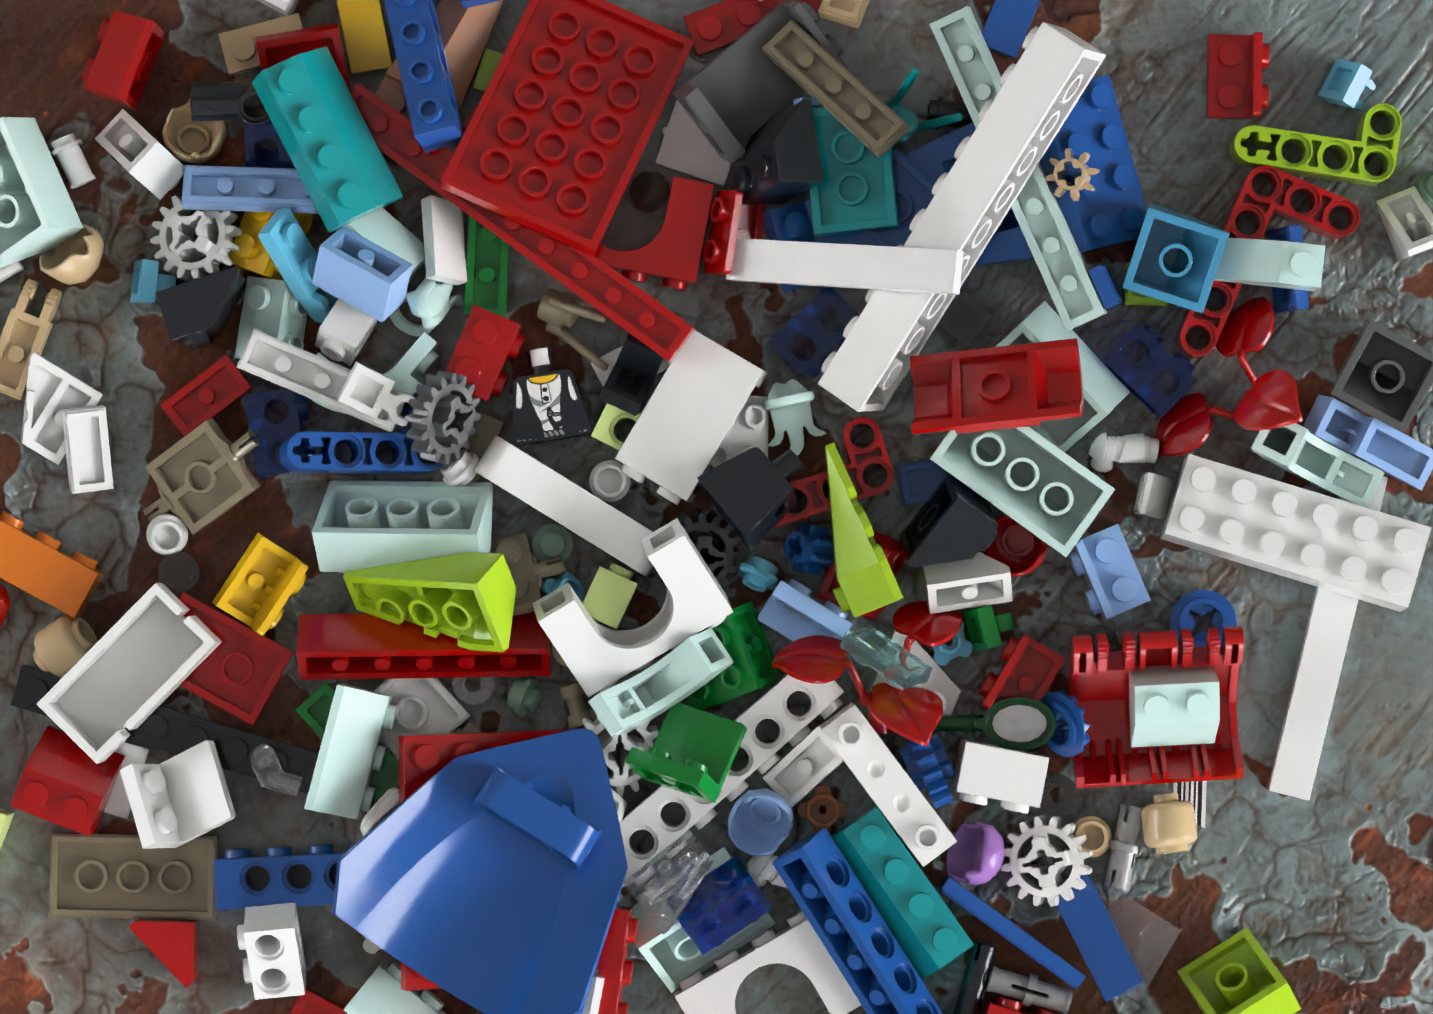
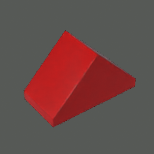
[129,919,200,988]

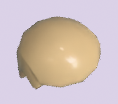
[162,98,227,164]
[39,223,104,285]

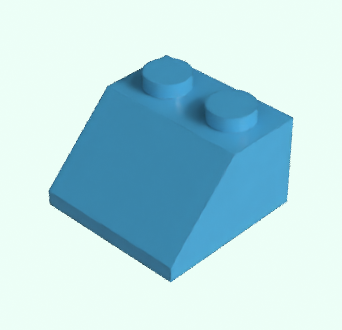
[1122,203,1230,314]

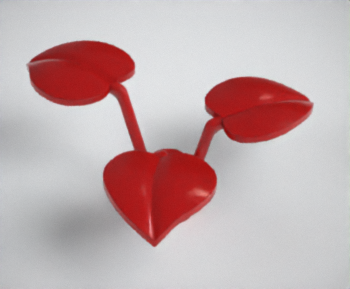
[1154,296,1303,458]
[773,601,962,747]

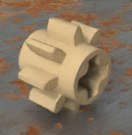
[1045,148,1100,201]

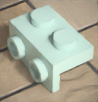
[234,276,308,359]

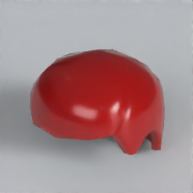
[985,515,1048,577]

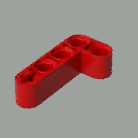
[772,417,894,529]

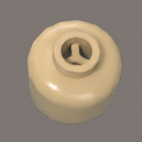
[33,615,97,677]
[1141,793,1197,855]

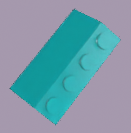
[252,46,403,233]
[831,805,974,979]

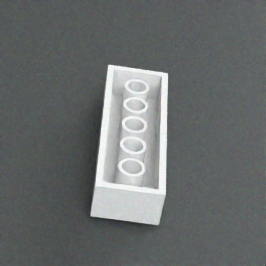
[1160,454,1432,612]

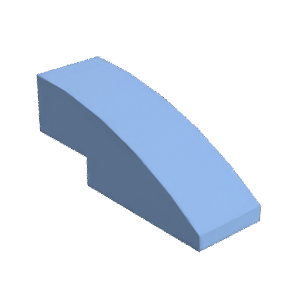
[1303,394,1433,491]

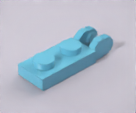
[258,207,338,324]

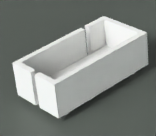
[37,583,222,764]

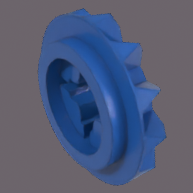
[1170,590,1237,646]
[1041,690,1091,757]

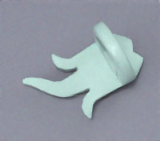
[389,263,464,337]
[763,379,826,457]

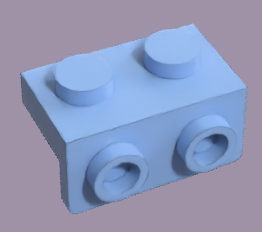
[758,579,853,642]

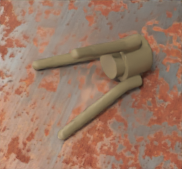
[537,288,608,371]

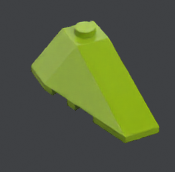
[825,442,904,618]
[343,552,517,653]

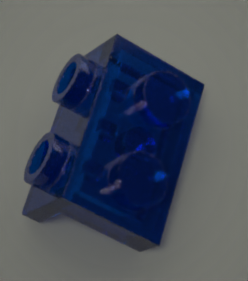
[668,856,773,955]

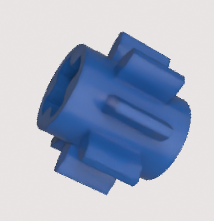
[784,523,834,576]

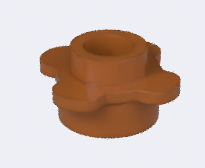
[798,785,848,832]

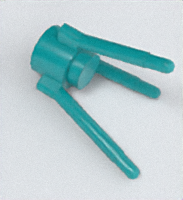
[887,67,963,144]

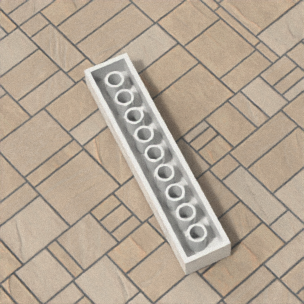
[818,22,1106,412]

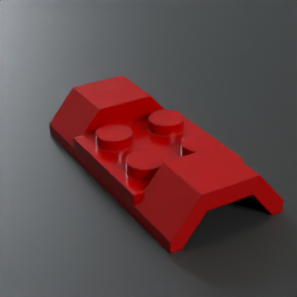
[910,338,1084,434]

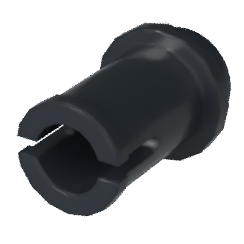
[927,96,973,129]

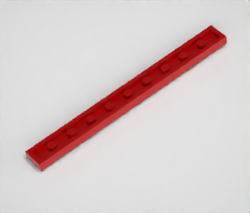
[351,83,695,363]

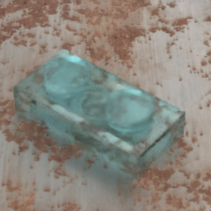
[840,625,933,690]

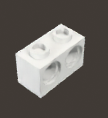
[237,902,307,1000]

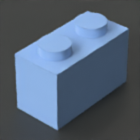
[312,226,413,322]

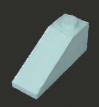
[1214,238,1326,291]

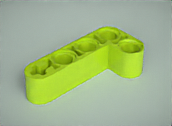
[1229,103,1402,186]

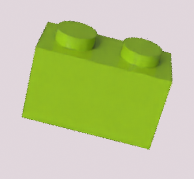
[1177,927,1301,1014]

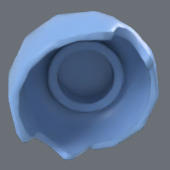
[728,788,794,856]

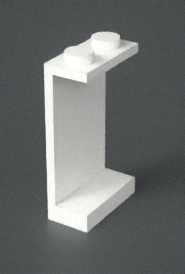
[615,330,767,505]

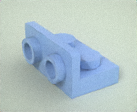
[1068,524,1151,620]

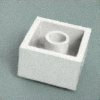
[951,739,1049,814]

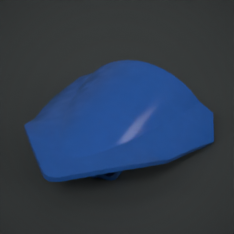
[332,728,628,1014]

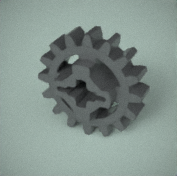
[405,371,481,464]

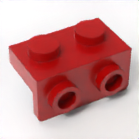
[703,190,766,277]
[445,305,526,403]
[978,633,1066,710]

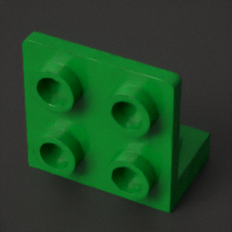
[668,601,783,710]
[625,703,747,803]

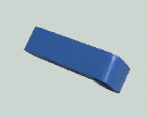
[279,395,444,475]

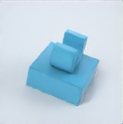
[1318,59,1376,110]
[130,259,177,304]

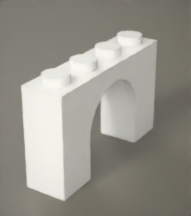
[532,518,733,697]
[675,910,861,1014]

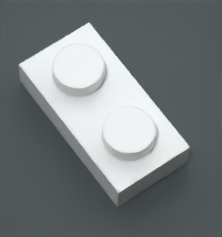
[763,722,844,807]

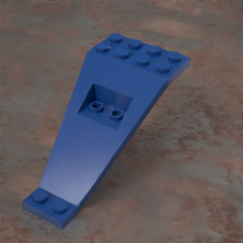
[762,75,1147,293]

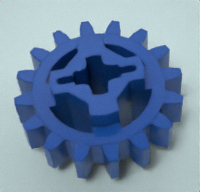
[899,733,955,808]

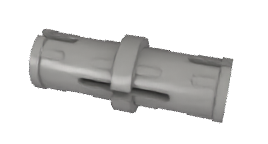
[1103,803,1142,891]
[985,966,1073,1014]

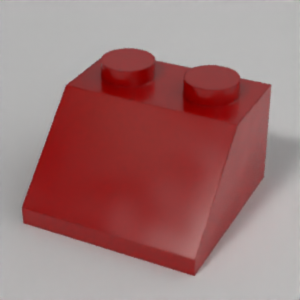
[82,10,166,111]
[10,726,125,836]

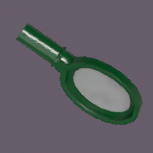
[937,697,1056,751]

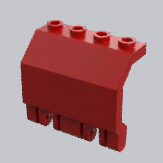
[1068,626,1244,788]

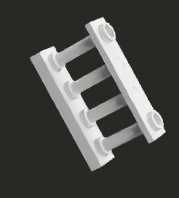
[820,702,957,867]

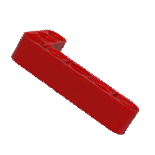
[1175,165,1360,358]

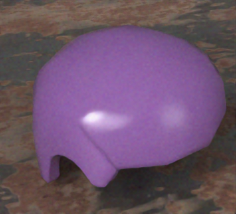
[946,821,1005,885]

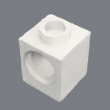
[314,298,377,366]

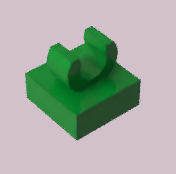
[962,605,1014,652]

